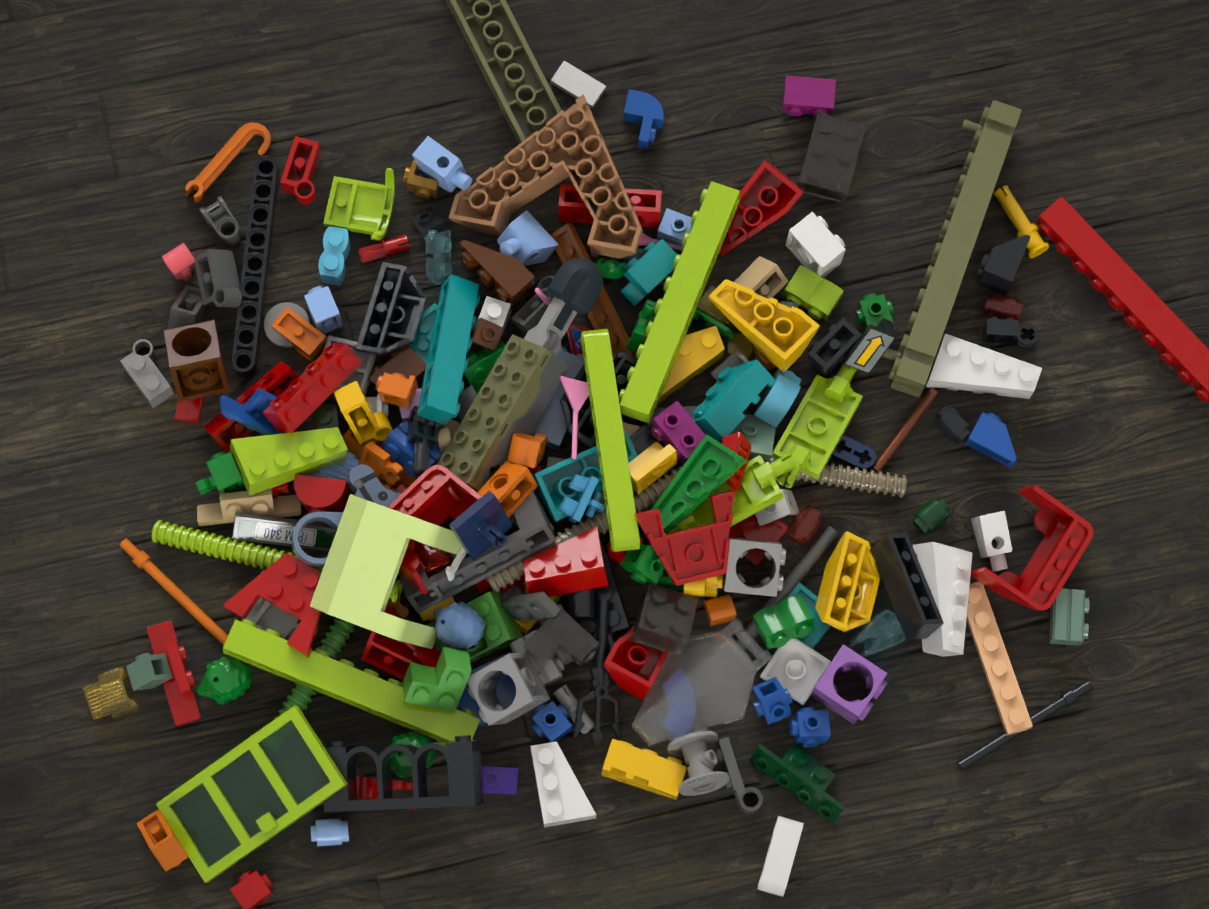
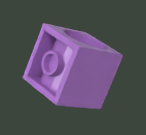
[810,644,888,724]

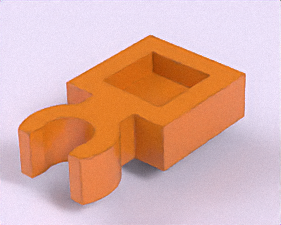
[359,441,403,485]

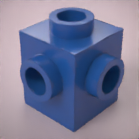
[752,677,793,725]
[531,701,572,743]
[789,707,831,747]

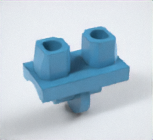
[558,474,605,523]

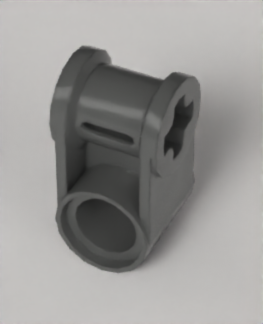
[199,196,242,247]

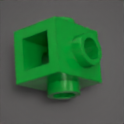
[855,293,894,330]
[620,544,665,584]

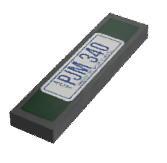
[232,512,336,551]

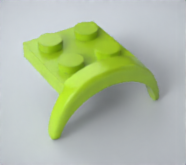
[323,168,395,241]

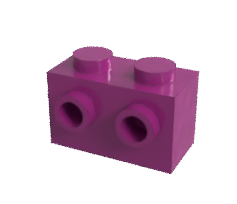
[782,75,836,119]
[649,401,705,465]

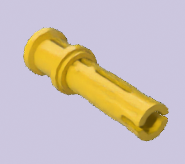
[994,185,1050,258]

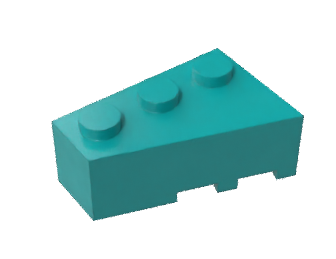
[692,359,776,442]

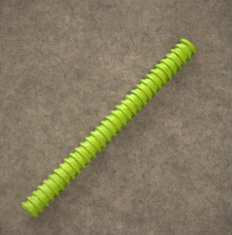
[152,520,403,603]

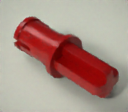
[358,235,410,263]

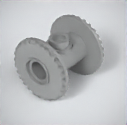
[667,731,729,796]

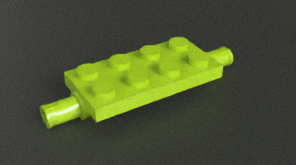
[772,364,863,488]
[664,452,797,535]

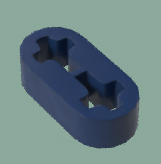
[831,435,876,471]

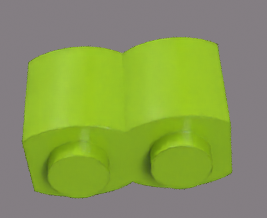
[784,265,844,321]

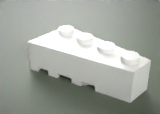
[925,334,1042,399]
[913,542,972,657]

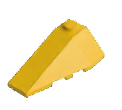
[708,279,820,372]

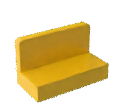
[628,442,677,494]

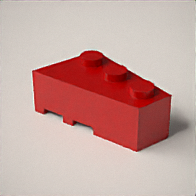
[523,526,608,597]
[361,605,441,680]

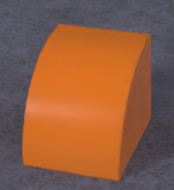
[703,594,737,626]

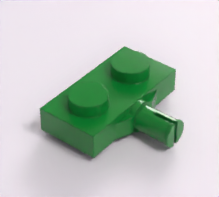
[626,299,657,352]

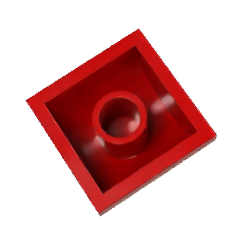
[294,474,354,523]

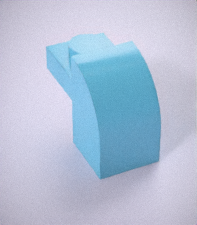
[754,368,801,428]

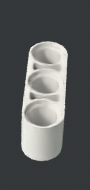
[757,816,804,897]

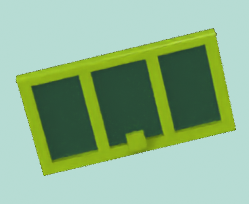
[156,705,348,883]

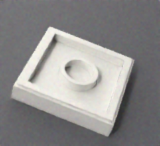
[760,638,831,706]

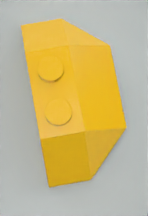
[815,531,880,632]

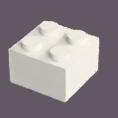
[786,212,846,278]

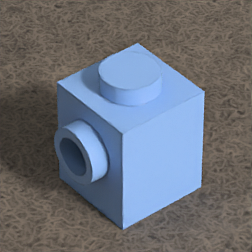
[657,209,693,246]

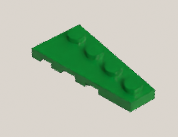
[651,434,747,534]

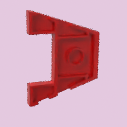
[634,490,735,586]
[223,553,322,657]

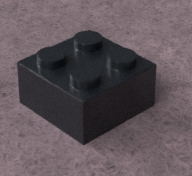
[982,317,1019,344]

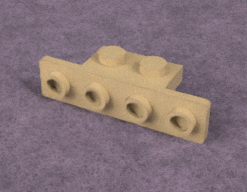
[197,488,301,526]

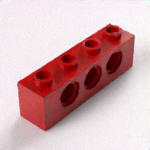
[559,184,662,228]
[203,361,298,453]

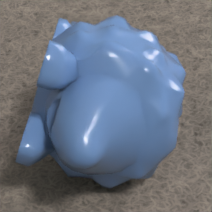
[434,602,486,649]

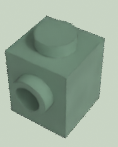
[126,653,172,691]

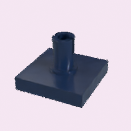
[449,491,513,560]

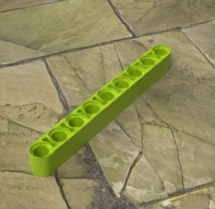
[581,329,640,552]

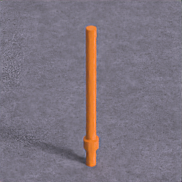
[119,538,228,645]

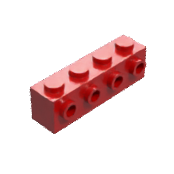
[263,343,362,433]

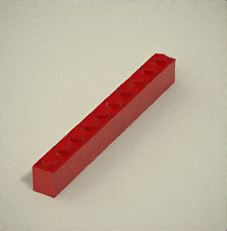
[1036,196,1209,403]

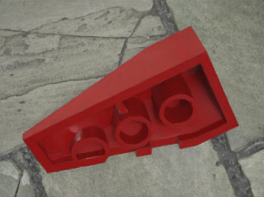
[719,161,804,256]
[603,594,692,701]

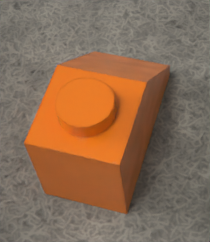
[136,809,188,872]

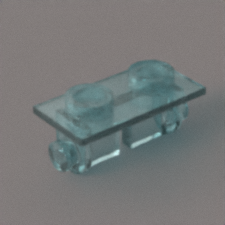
[425,230,452,285]

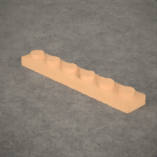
[966,582,1033,736]

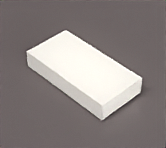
[551,61,606,109]

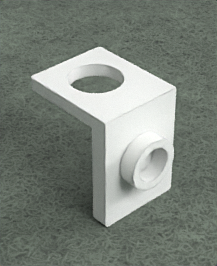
[755,489,800,526]

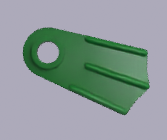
[692,309,735,340]

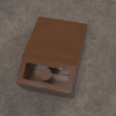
[460,240,535,311]

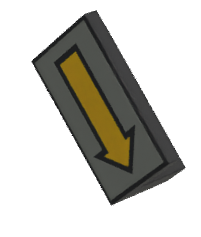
[843,318,896,374]

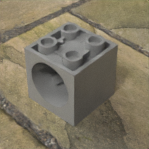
[722,537,786,597]
[467,652,550,726]

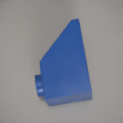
[966,413,1017,468]

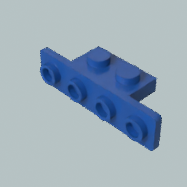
[220,388,295,435]

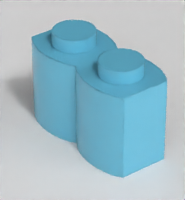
[318,226,350,286]

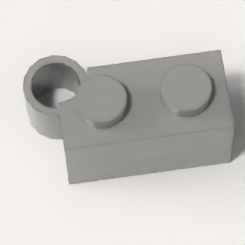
[120,339,174,408]

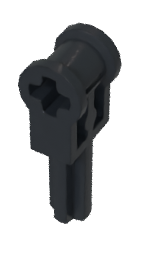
[407,406,440,477]

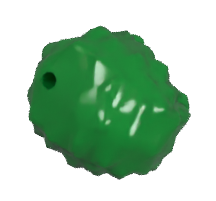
[197,657,253,705]
[388,732,436,778]

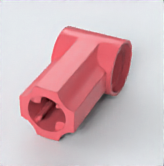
[162,243,196,281]

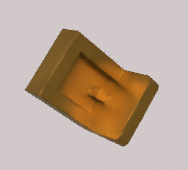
[403,160,439,199]

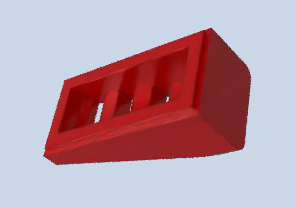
[722,432,751,492]

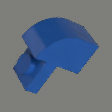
[623,89,664,150]

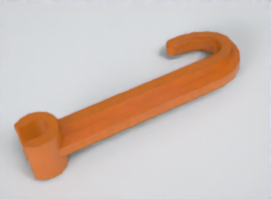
[185,122,271,203]

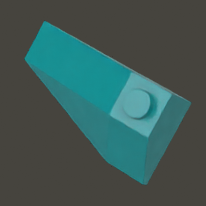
[532,432,638,522]

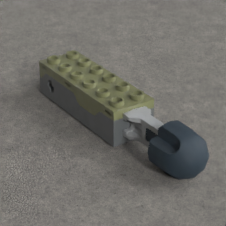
[437,258,603,492]

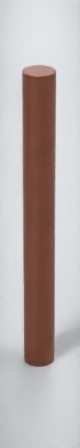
[871,388,938,473]

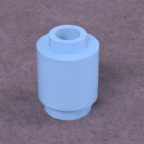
[310,818,349,847]

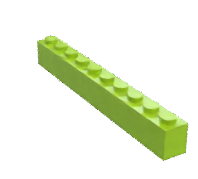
[619,181,740,424]
[223,619,480,742]

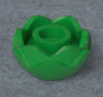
[595,258,627,279]

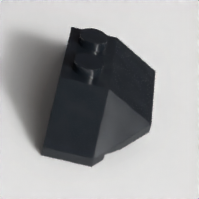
[356,262,426,356]
[559,352,637,448]

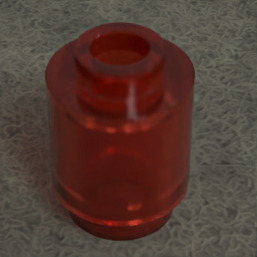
[984,292,1023,320]
[787,505,824,545]

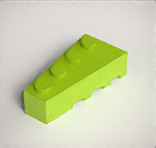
[230,427,348,496]

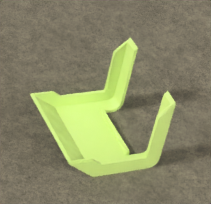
[310,494,467,649]

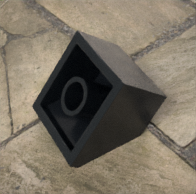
[976,235,1031,296]

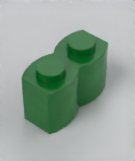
[753,595,815,649]

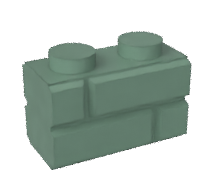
[1049,589,1090,646]

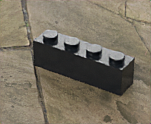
[870,533,944,640]

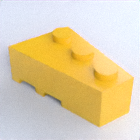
[659,326,725,403]
[602,739,687,800]

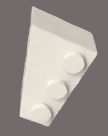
[530,741,596,828]

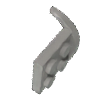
[246,570,301,641]

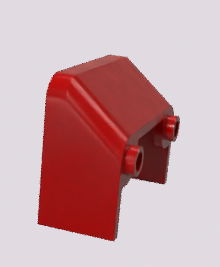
[387,465,482,595]
[971,485,1093,611]

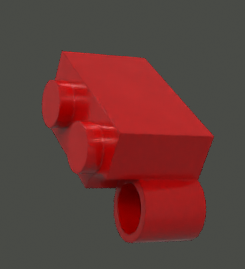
[280,136,322,205]

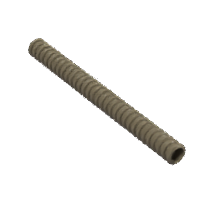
[748,458,907,498]
[486,466,682,593]

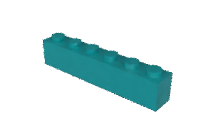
[417,274,480,425]

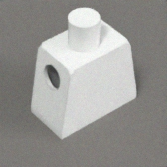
[971,511,1012,572]

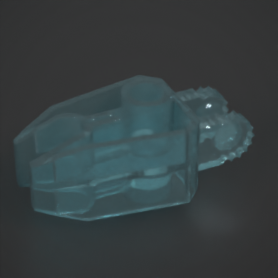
[849,610,906,658]

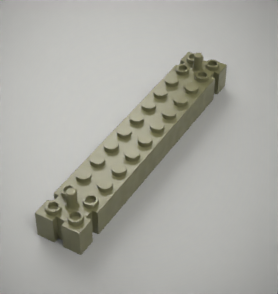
[882,100,1022,398]

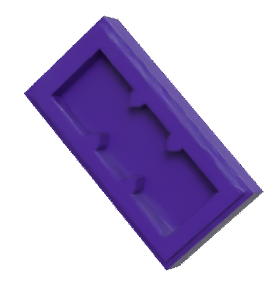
[482,766,518,796]

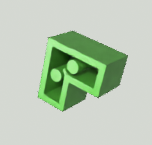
[402,647,472,713]

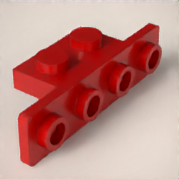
[147,620,201,726]

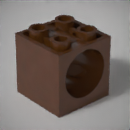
[164,320,230,402]

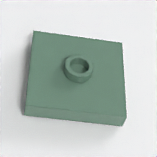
[721,414,776,461]

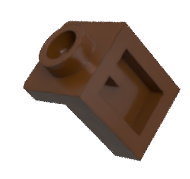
[470,318,504,351]

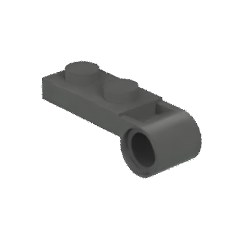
[500,586,560,621]
[714,737,763,814]

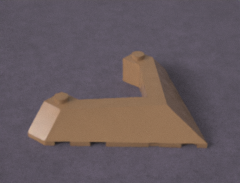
[449,94,643,258]

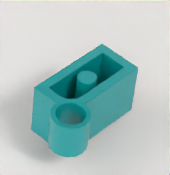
[620,239,677,306]

